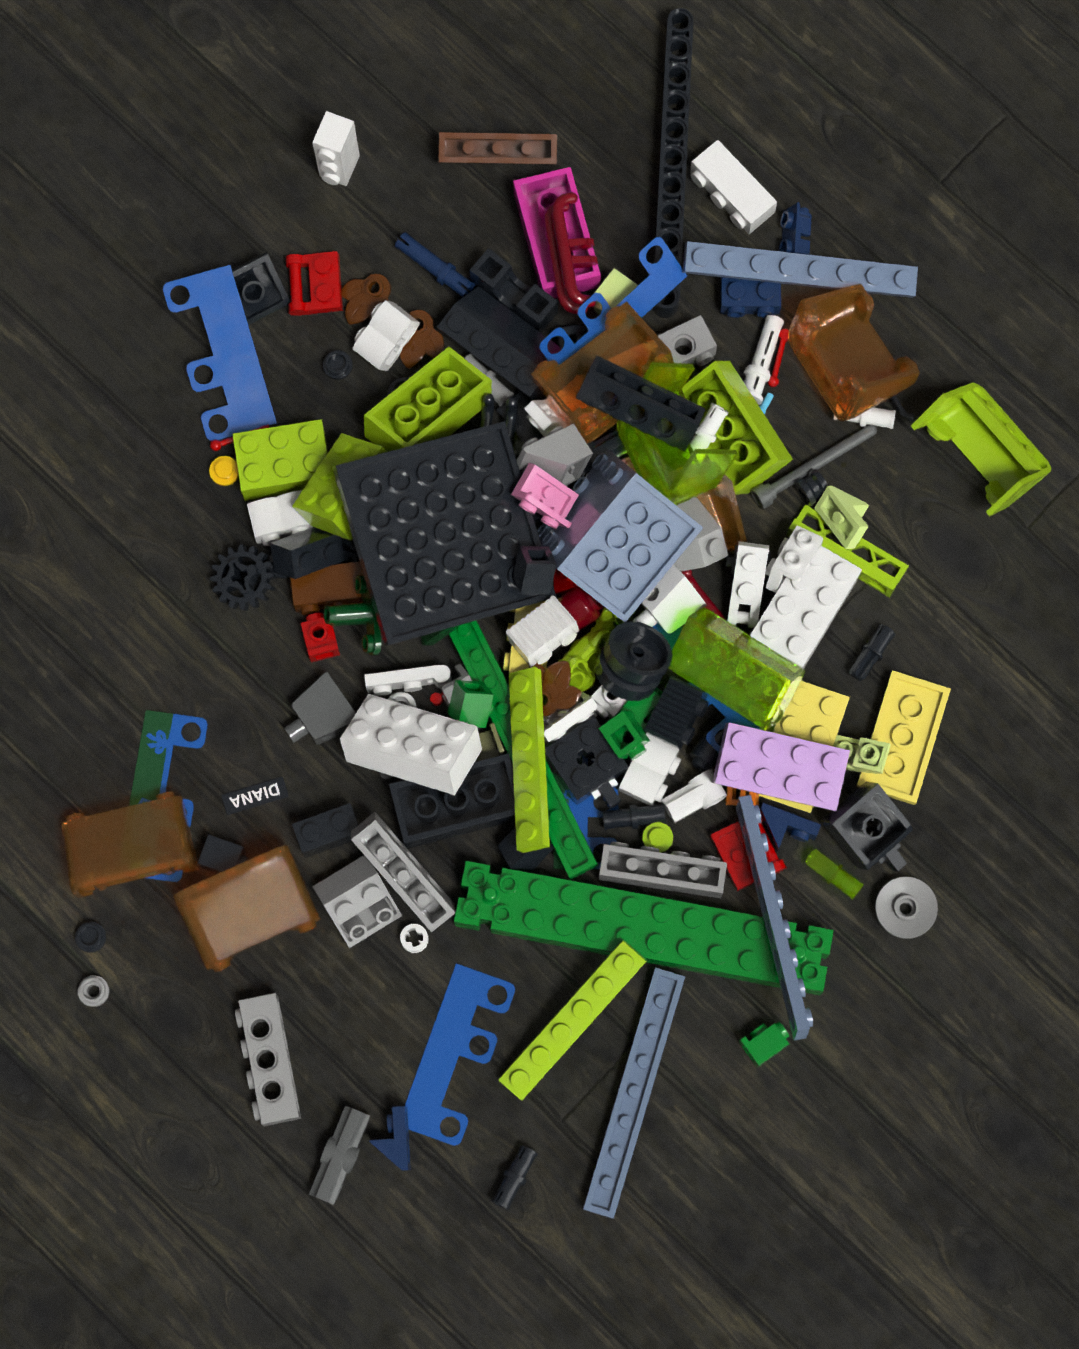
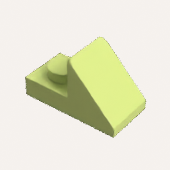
[814,486,869,549]

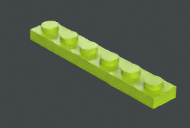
[509,667,550,853]
[499,939,647,1101]

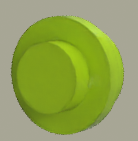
[642,822,673,853]

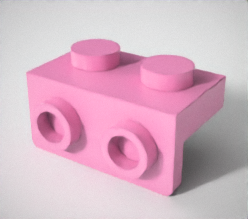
[511,463,579,529]

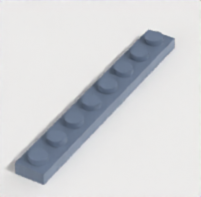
[683,241,918,298]
[736,795,813,1040]
[583,967,685,1219]

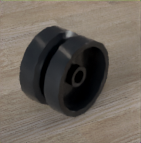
[594,622,673,701]

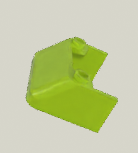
[911,383,1051,516]

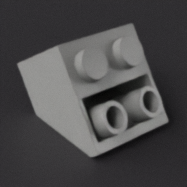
[516,423,593,486]
[312,855,402,948]

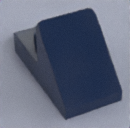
[760,803,821,852]
[369,1106,411,1171]

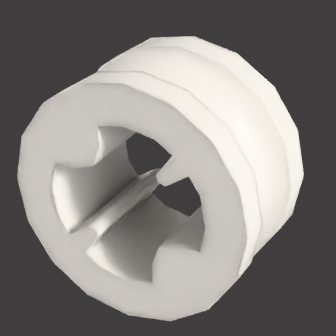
[400,924,428,953]

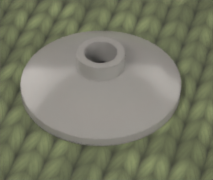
[875,877,938,939]

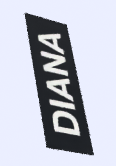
[221,776,289,815]

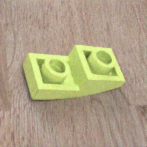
[833,735,891,774]

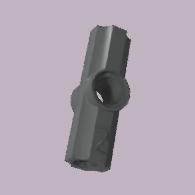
[309,1106,371,1205]

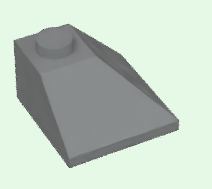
[674,496,728,572]

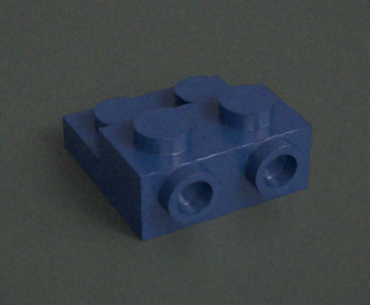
[720,277,781,318]

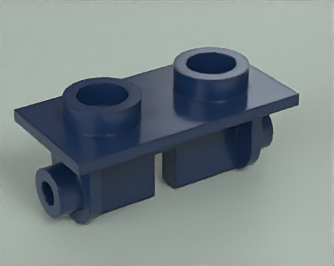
[779,202,812,255]

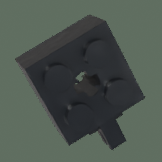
[545,717,628,810]
[821,782,913,872]

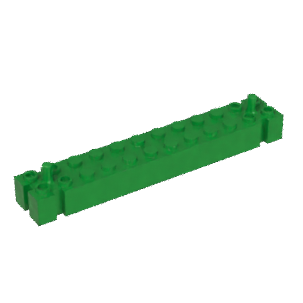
[454,861,834,995]

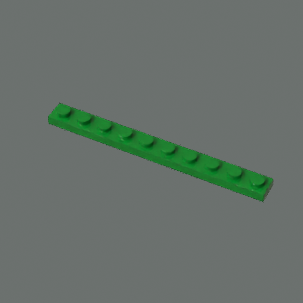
[449,620,598,879]

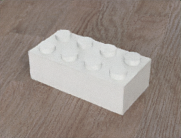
[745,546,862,679]
[340,694,482,795]

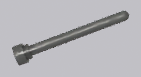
[750,425,877,510]

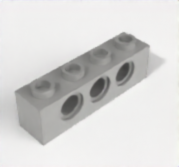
[607,315,717,385]
[351,812,456,932]
[235,993,301,1126]

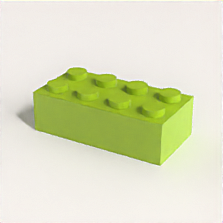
[364,347,492,452]
[675,361,793,495]

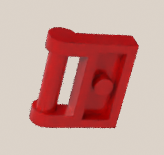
[286,251,343,316]
[710,816,787,891]

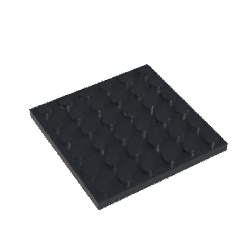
[332,421,556,646]

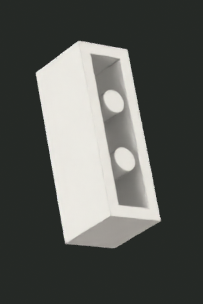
[313,111,360,186]
[690,140,777,234]

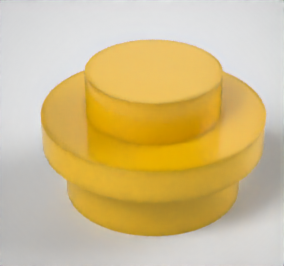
[209,456,239,486]

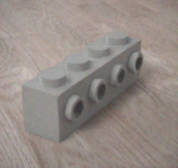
[599,842,727,898]

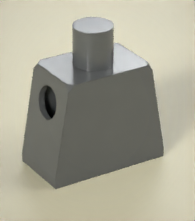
[284,672,356,745]

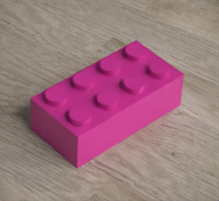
[513,167,601,299]

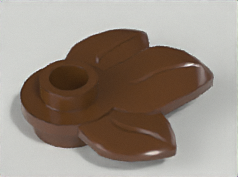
[342,274,391,325]
[400,310,444,368]
[529,661,582,717]

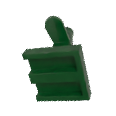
[324,572,455,656]

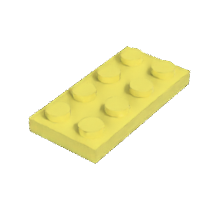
[856,670,951,805]
[759,678,850,813]

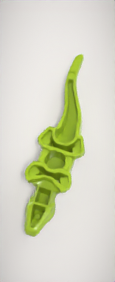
[542,607,627,706]

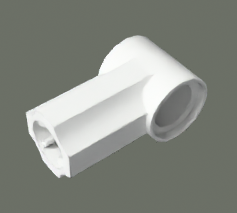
[661,769,727,824]

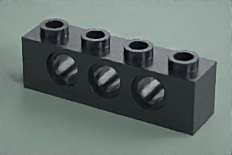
[576,355,705,452]

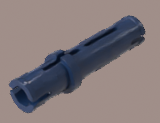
[395,232,475,298]

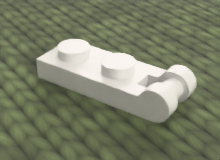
[727,541,769,628]
[365,665,452,696]

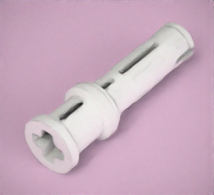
[744,315,784,405]

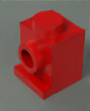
[301,613,340,663]

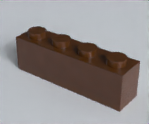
[439,132,557,165]
[290,562,363,615]

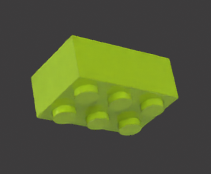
[233,419,328,501]
[292,433,387,541]

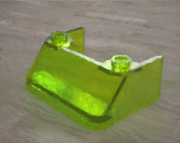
[617,362,738,506]

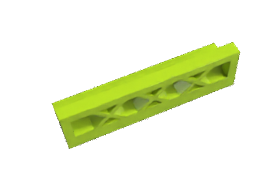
[786,504,909,598]

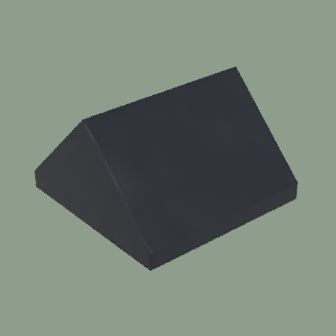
[232,252,291,325]

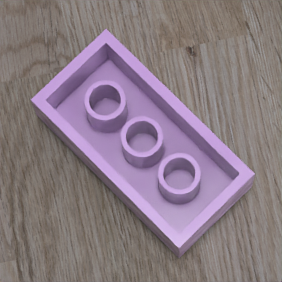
[712,723,850,811]

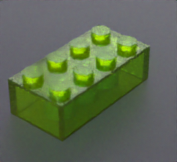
[669,607,806,731]

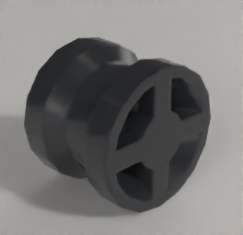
[794,469,828,507]

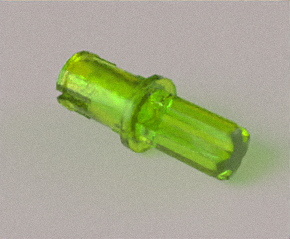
[805,849,864,900]

